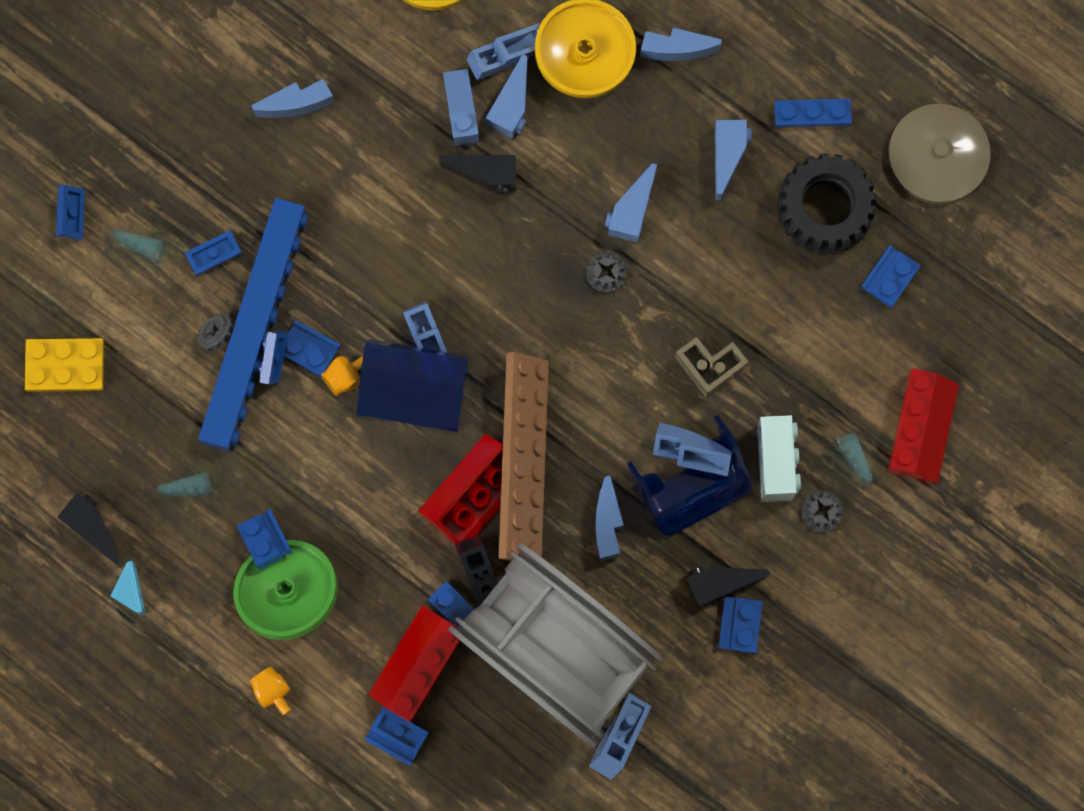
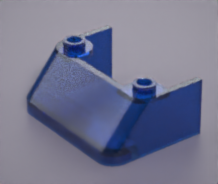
[626,415,752,535]

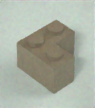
[675,337,749,398]

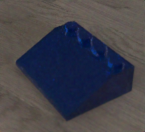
[356,339,470,432]

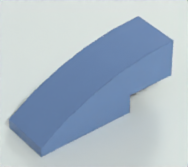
[466,23,540,81]
[640,28,722,61]
[251,79,334,118]
[402,301,456,385]
[653,423,732,476]
[595,476,624,561]

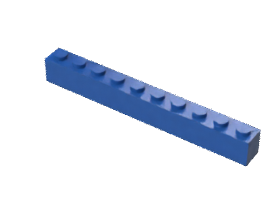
[198,198,309,452]

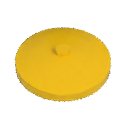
[535,0,636,98]

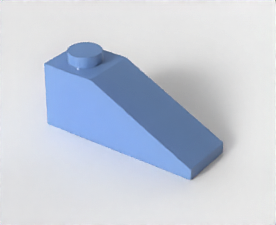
[486,54,527,139]
[443,69,479,146]
[715,120,752,200]
[605,163,657,243]
[589,693,651,780]

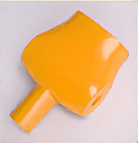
[321,355,370,396]
[249,667,292,716]

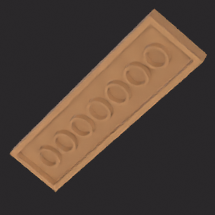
[499,352,549,561]

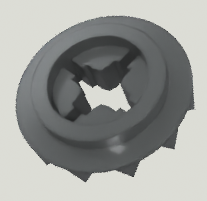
[586,252,627,292]
[198,313,234,351]
[802,490,844,532]

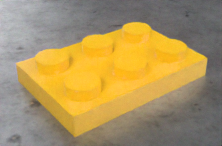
[25,338,104,392]

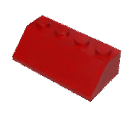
[887,368,959,484]
[418,433,503,545]
[368,605,462,722]

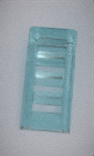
[112,229,166,265]
[834,432,873,486]
[157,472,215,496]

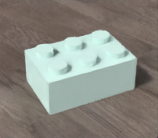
[757,415,801,502]

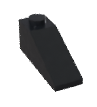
[439,155,516,195]
[57,493,124,568]
[455,535,498,606]
[685,566,770,609]

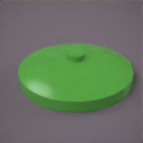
[233,540,338,640]

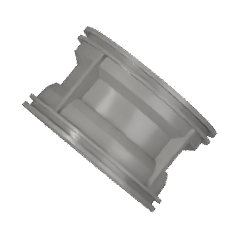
[448,542,664,748]

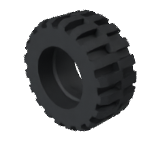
[777,153,877,256]

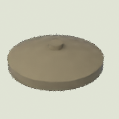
[888,104,991,204]

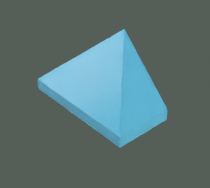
[111,561,146,616]

